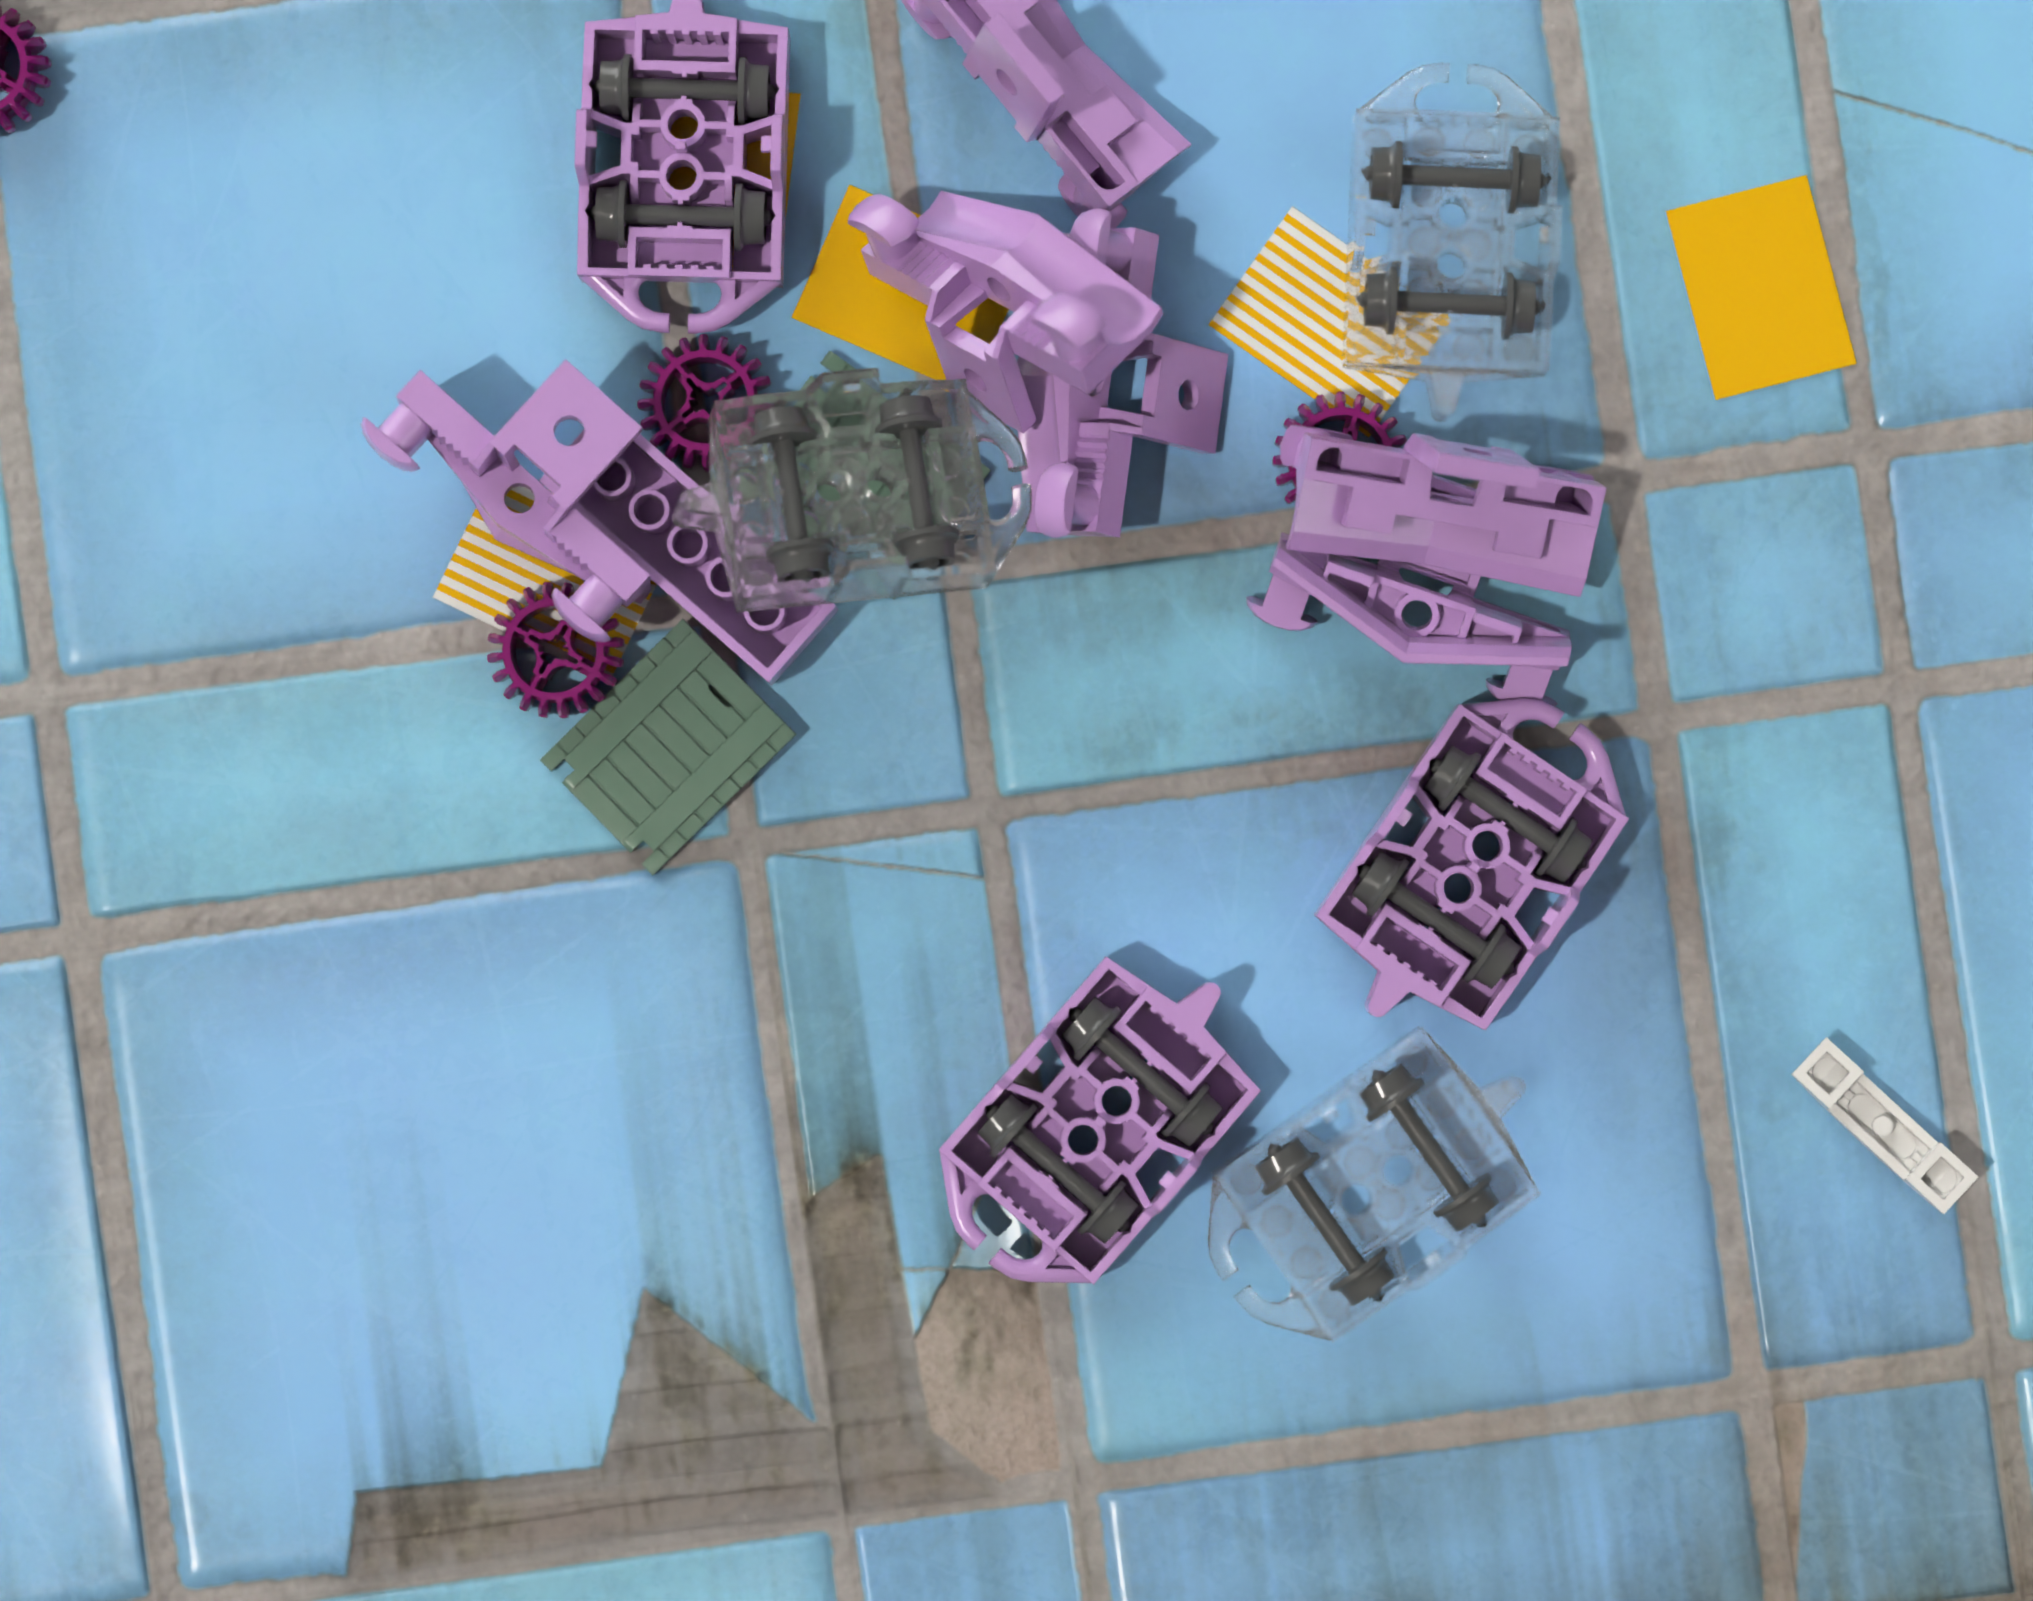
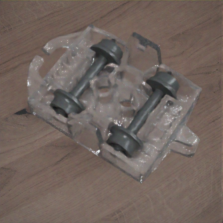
[1342,62,1562,422]
[672,368,1032,613]
[1208,1026,1541,1343]

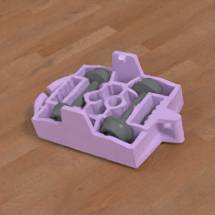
[575,0,791,334]
[1314,698,1629,1030]
[939,957,1261,1285]

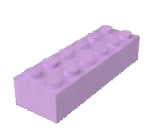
[539,430,838,686]

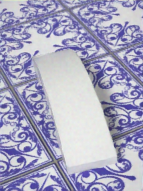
[1791,1037,1978,1214]

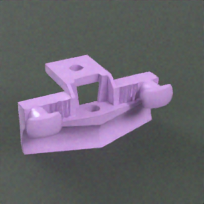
[901,0,1192,228]
[848,191,1163,434]
[1017,208,1228,538]
[361,359,651,642]
[1280,425,1607,597]
[1246,474,1572,706]

